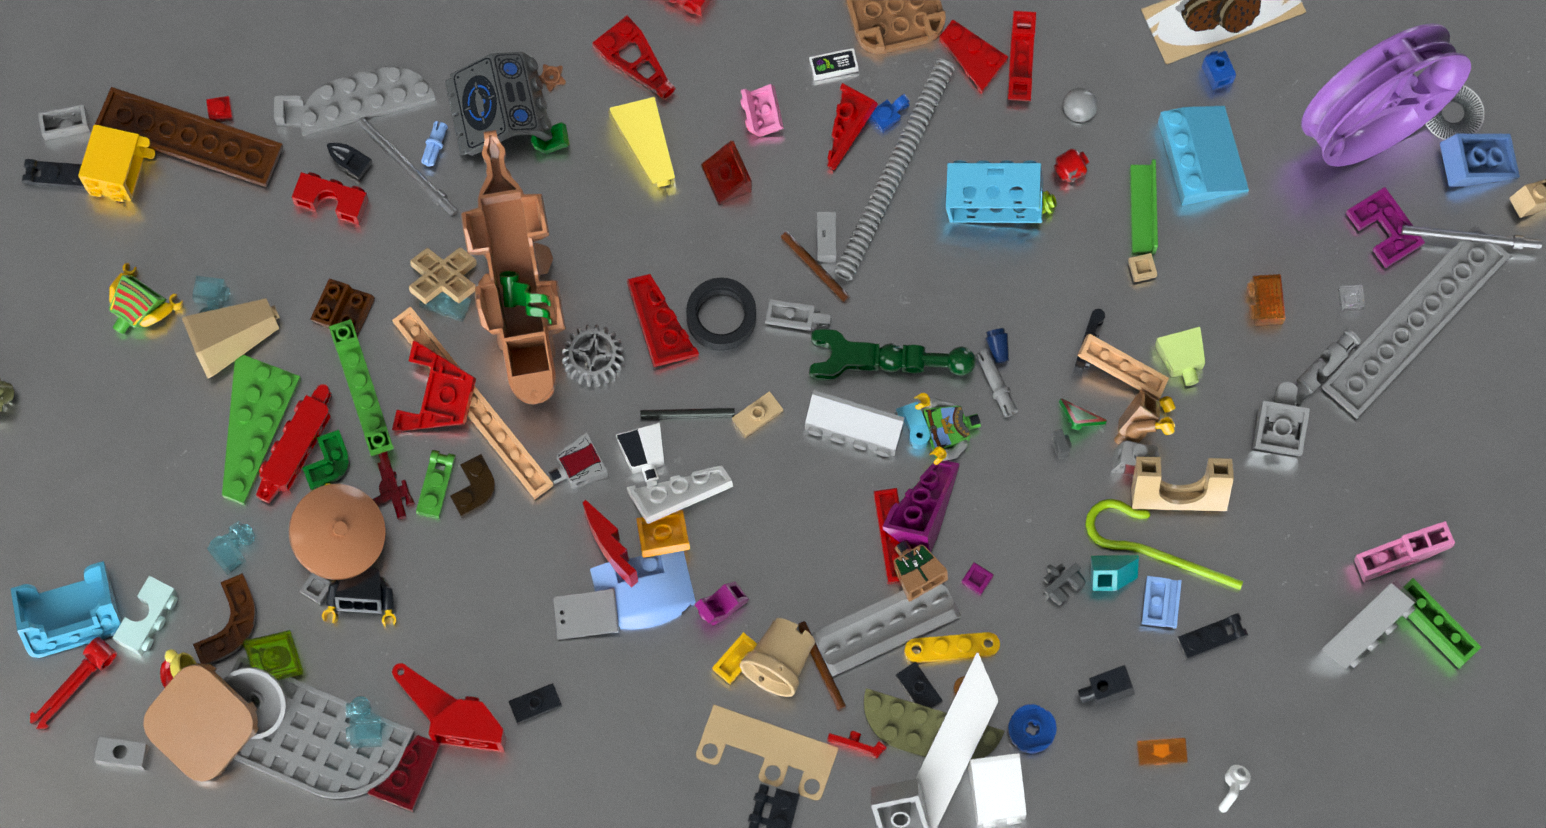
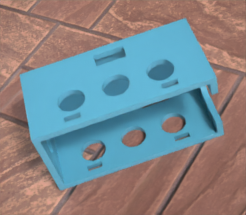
[946,160,1044,223]

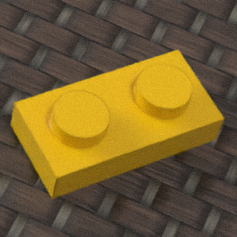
[712,632,757,685]

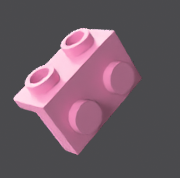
[741,84,784,137]

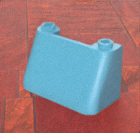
[10,561,121,658]

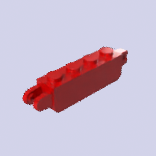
[256,384,332,503]

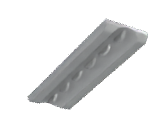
[811,582,961,677]

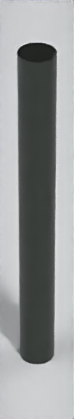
[640,408,735,419]

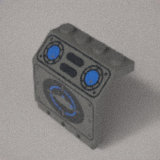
[445,52,552,156]

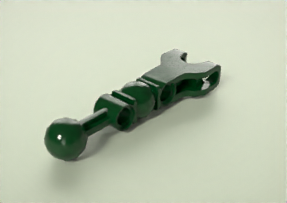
[809,329,976,381]

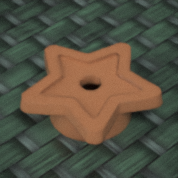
[539,64,566,92]

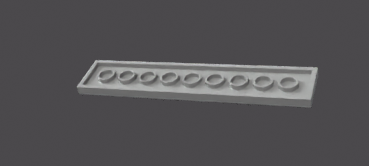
[1322,225,1510,419]

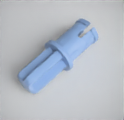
[421,121,448,167]

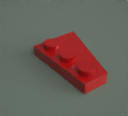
[939,19,1008,94]

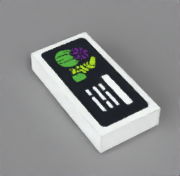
[809,48,859,81]

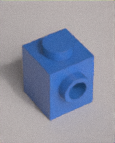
[1202,50,1236,90]

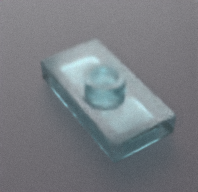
[419,291,471,322]

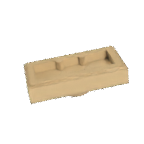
[732,391,783,438]

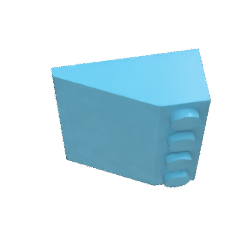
[1158,106,1249,206]

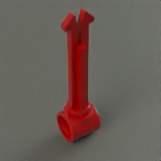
[30,636,117,729]

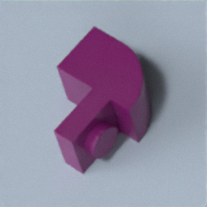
[694,581,749,626]

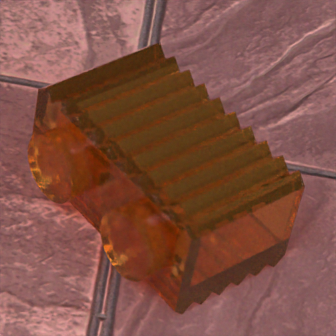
[1247,274,1285,326]

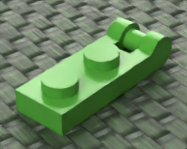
[416,450,456,519]

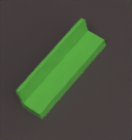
[1130,159,1158,255]

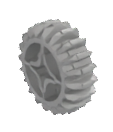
[561,324,625,387]

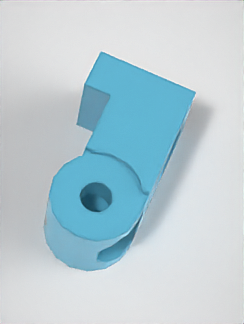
[895,401,930,450]

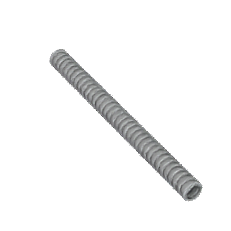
[834,58,955,280]

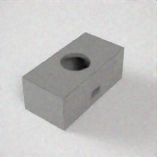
[38,104,91,141]
[817,212,836,263]
[94,737,149,770]

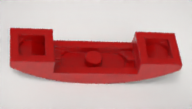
[1008,11,1036,101]

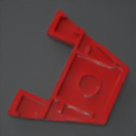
[392,341,476,432]

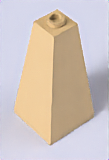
[182,298,280,378]

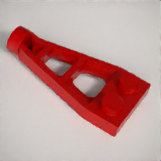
[592,15,676,100]

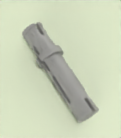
[976,349,1018,418]

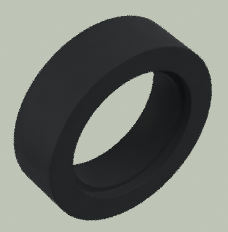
[686,277,756,351]

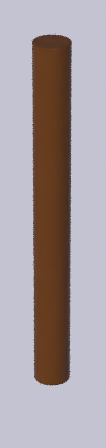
[781,231,851,303]
[797,621,847,711]

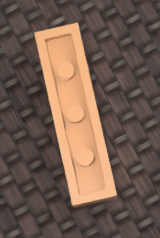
[1077,334,1169,400]

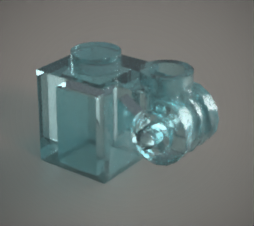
[192,276,230,313]
[207,521,255,575]
[346,696,382,748]

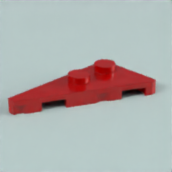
[827,83,878,171]

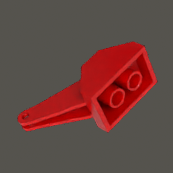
[392,663,506,752]

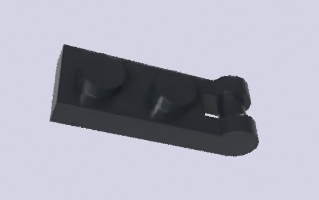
[22,159,85,189]
[1073,309,1105,376]
[1177,613,1248,660]

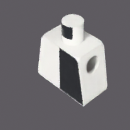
[616,423,664,483]

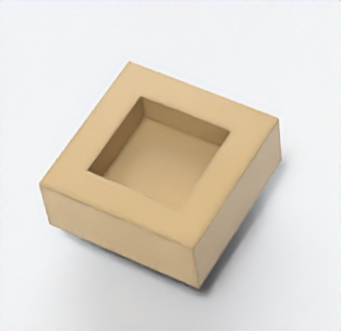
[1128,253,1158,282]

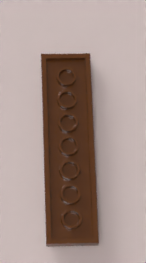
[95,87,283,188]

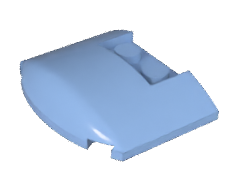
[590,551,696,629]

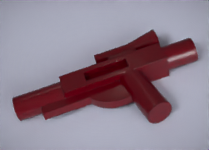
[372,451,415,520]

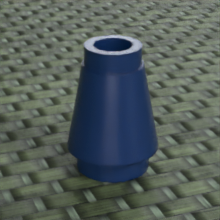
[985,328,1009,364]

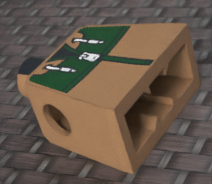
[894,541,948,602]

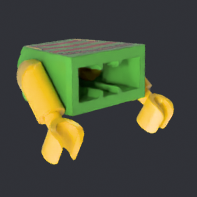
[109,263,183,334]

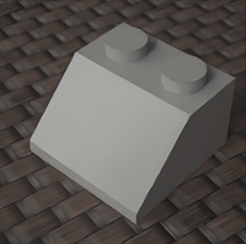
[871,778,930,828]

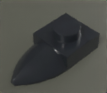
[327,143,372,180]

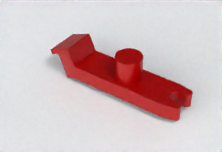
[827,731,887,759]

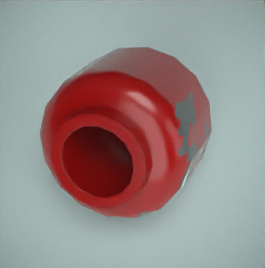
[1053,148,1089,183]

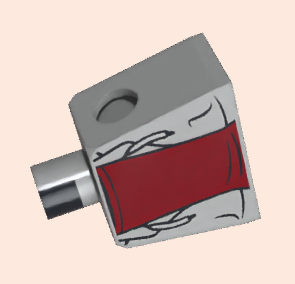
[548,433,608,488]
[1111,441,1159,476]

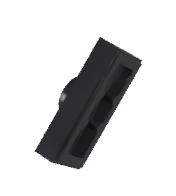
[896,662,943,709]
[508,683,562,725]

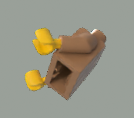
[1114,390,1176,445]

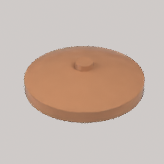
[289,484,386,580]

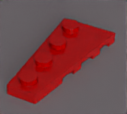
[627,274,699,367]

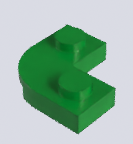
[302,429,349,491]

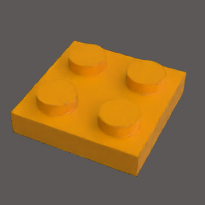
[636,510,690,558]

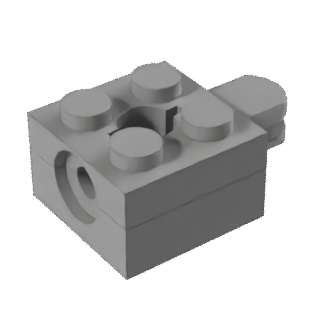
[1252,382,1310,457]

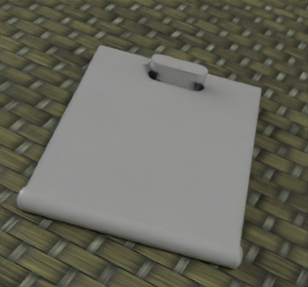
[553,588,619,640]

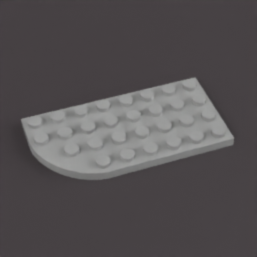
[231,655,415,799]

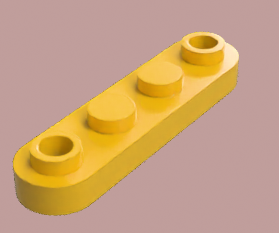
[904,632,1000,664]

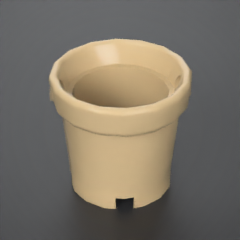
[739,618,815,697]

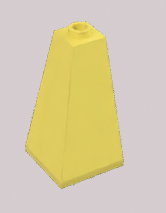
[608,97,675,187]

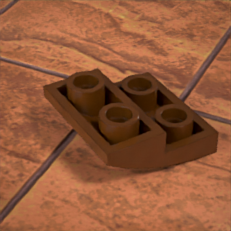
[310,278,375,336]

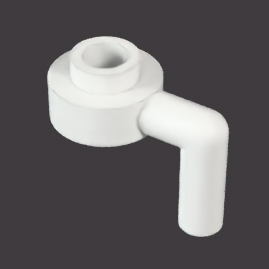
[1219,765,1251,812]

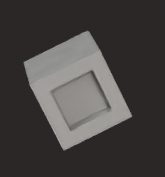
[274,96,305,126]

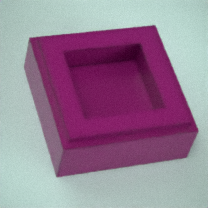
[961,562,994,596]

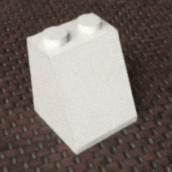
[968,753,1027,828]

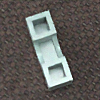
[113,576,178,656]

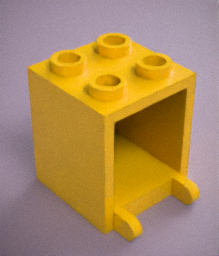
[78,124,156,202]

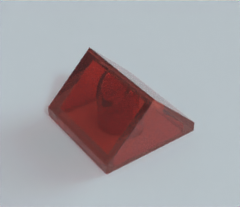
[701,141,752,204]

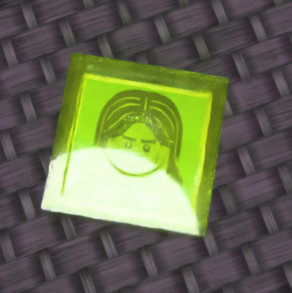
[243,630,303,680]

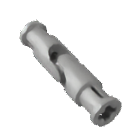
[1295,329,1361,407]

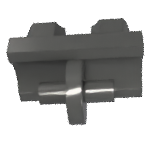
[1043,563,1086,606]

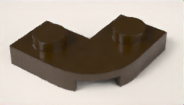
[450,454,495,518]

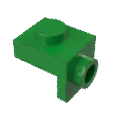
[531,122,570,154]

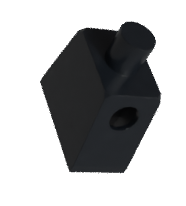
[1078,665,1135,705]

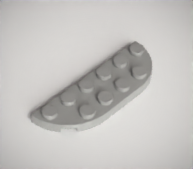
[300,66,436,136]

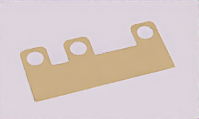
[696,705,839,800]

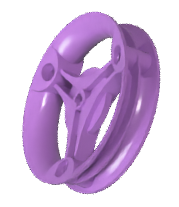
[1301,23,1471,167]

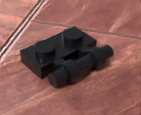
[748,784,800,828]

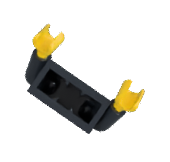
[322,565,397,627]

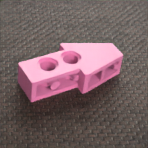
[1354,521,1455,582]

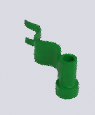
[500,271,552,324]

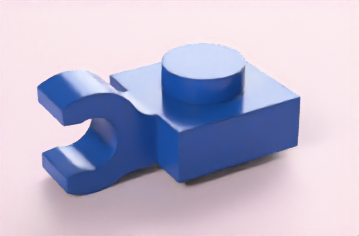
[870,94,910,133]

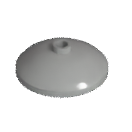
[223,667,287,739]

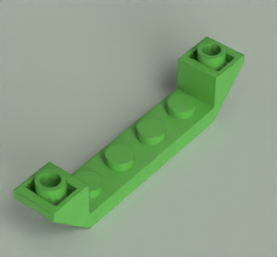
[329,319,394,456]

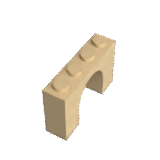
[1131,457,1234,511]

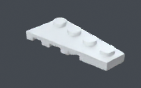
[627,465,733,524]

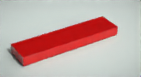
[874,488,900,584]

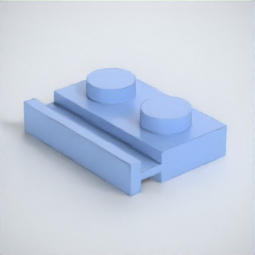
[1141,576,1182,629]

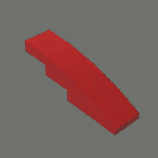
[582,500,638,588]

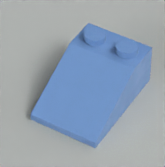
[1440,134,1520,187]

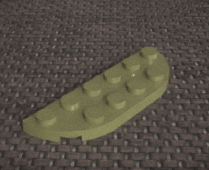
[864,688,1005,764]

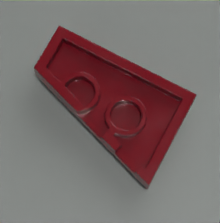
[367,735,441,812]

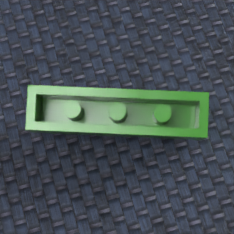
[1404,578,1481,669]

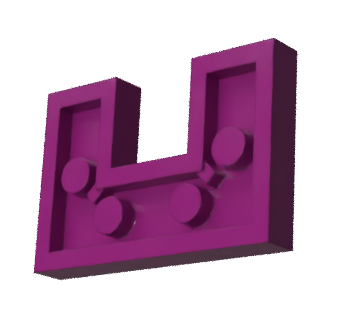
[1346,187,1425,268]

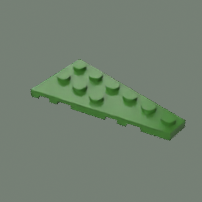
[222,355,301,505]

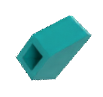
[1090,555,1139,591]

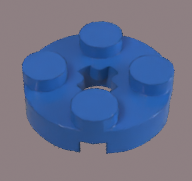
[1008,704,1057,754]

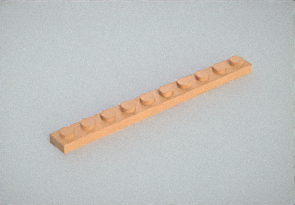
[392,306,554,499]

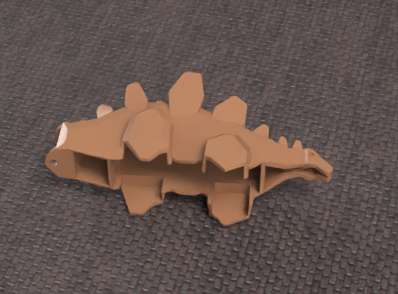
[461,130,566,405]

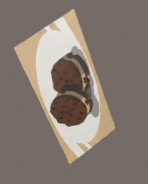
[1141,0,1306,64]

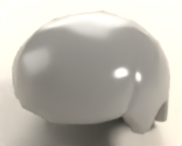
[1063,88,1097,123]

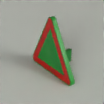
[1059,398,1107,431]

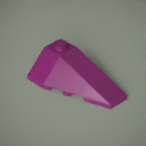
[883,461,960,552]

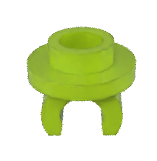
[1042,191,1057,214]

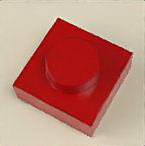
[206,96,233,122]

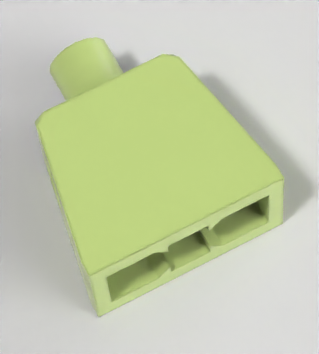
[1155,327,1205,386]

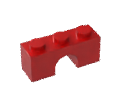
[292,172,369,225]

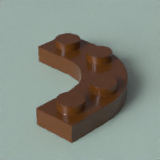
[193,573,256,665]

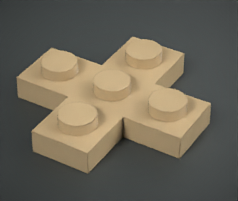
[409,247,477,304]

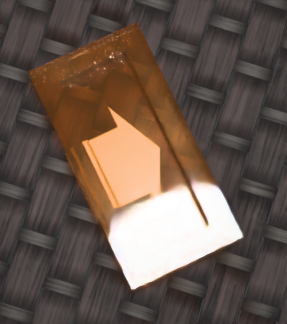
[1136,738,1188,766]

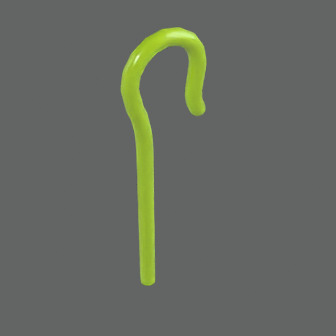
[1085,498,1243,590]

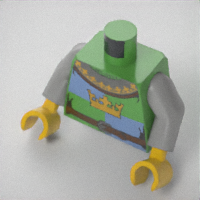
[914,393,981,465]

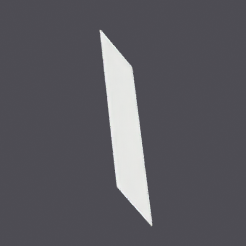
[916,653,998,828]

